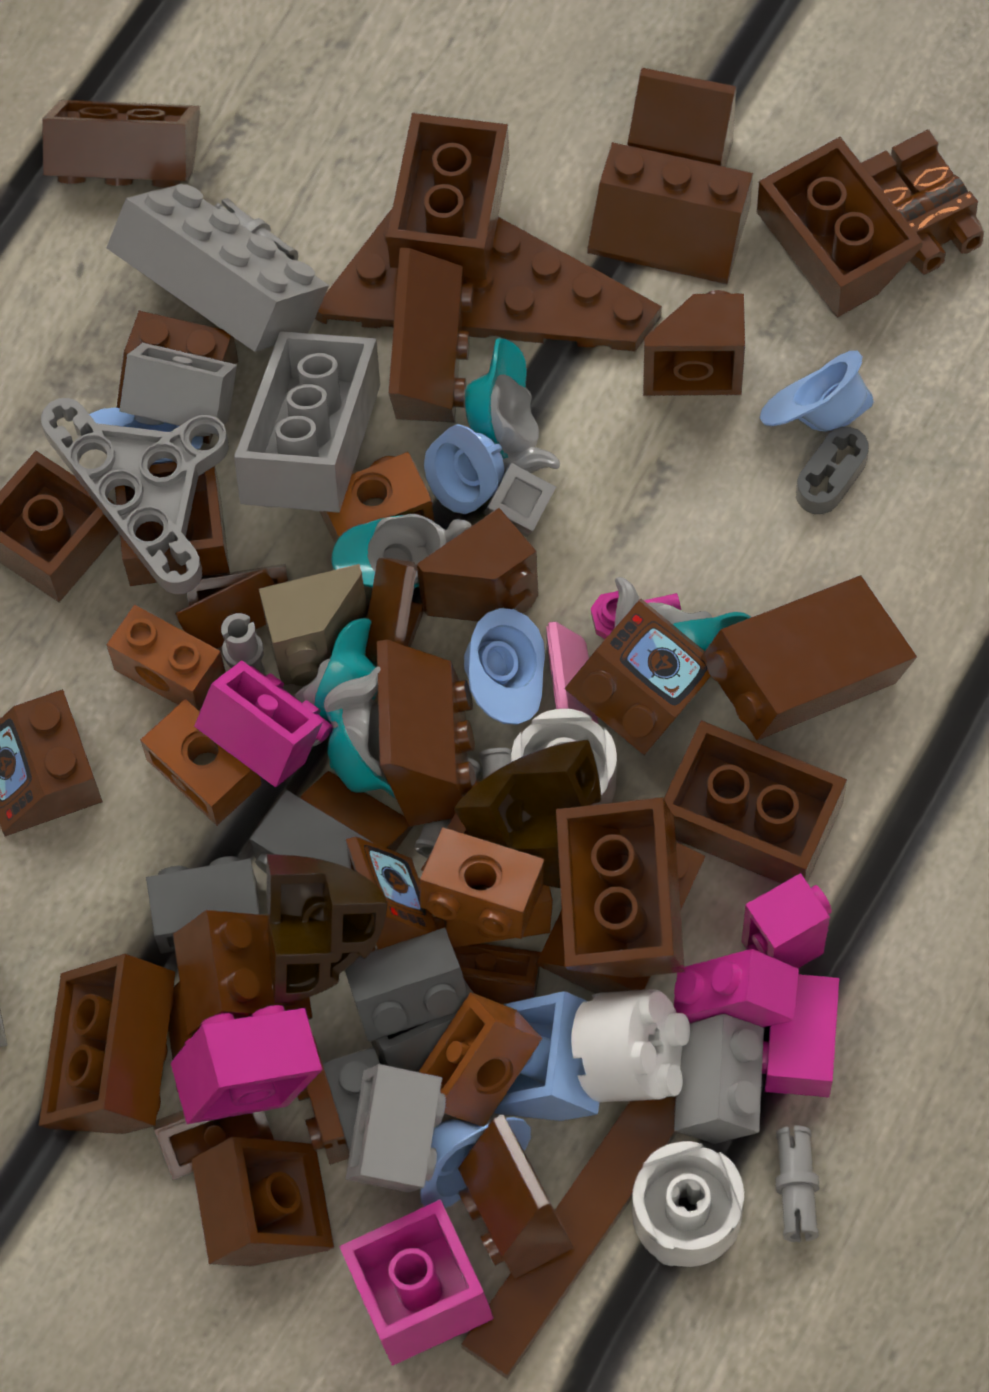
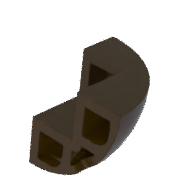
[454,740,601,888]
[267,855,387,1003]

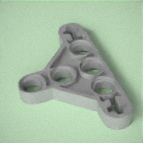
[41,398,229,594]

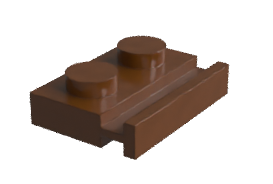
[298,1036,349,1165]

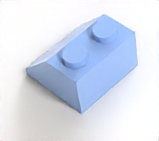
[494,991,599,1121]

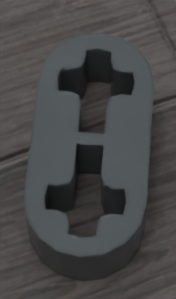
[796,427,869,514]

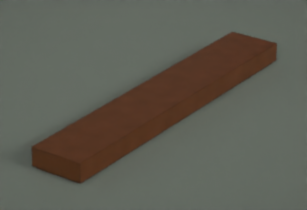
[461,1096,678,1380]

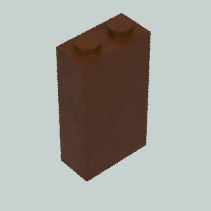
[701,575,917,741]

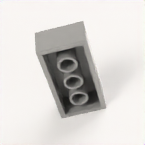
[106,184,329,352]
[234,331,380,512]

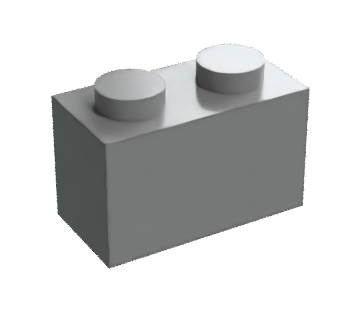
[119,343,237,437]
[674,1014,764,1144]
[345,1064,446,1193]

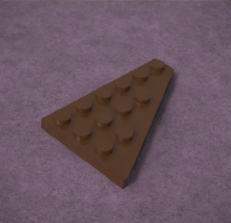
[315,209,662,352]

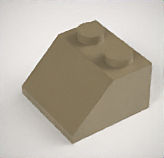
[259,564,368,686]

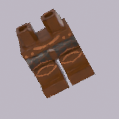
[861,129,984,275]

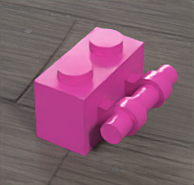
[194,660,333,788]

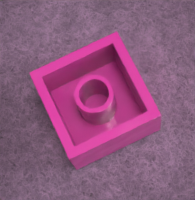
[171,1005,322,1124]
[339,1199,494,1366]

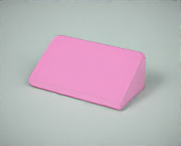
[546,622,599,725]

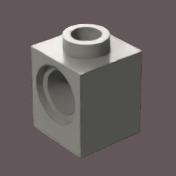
[483,463,556,537]

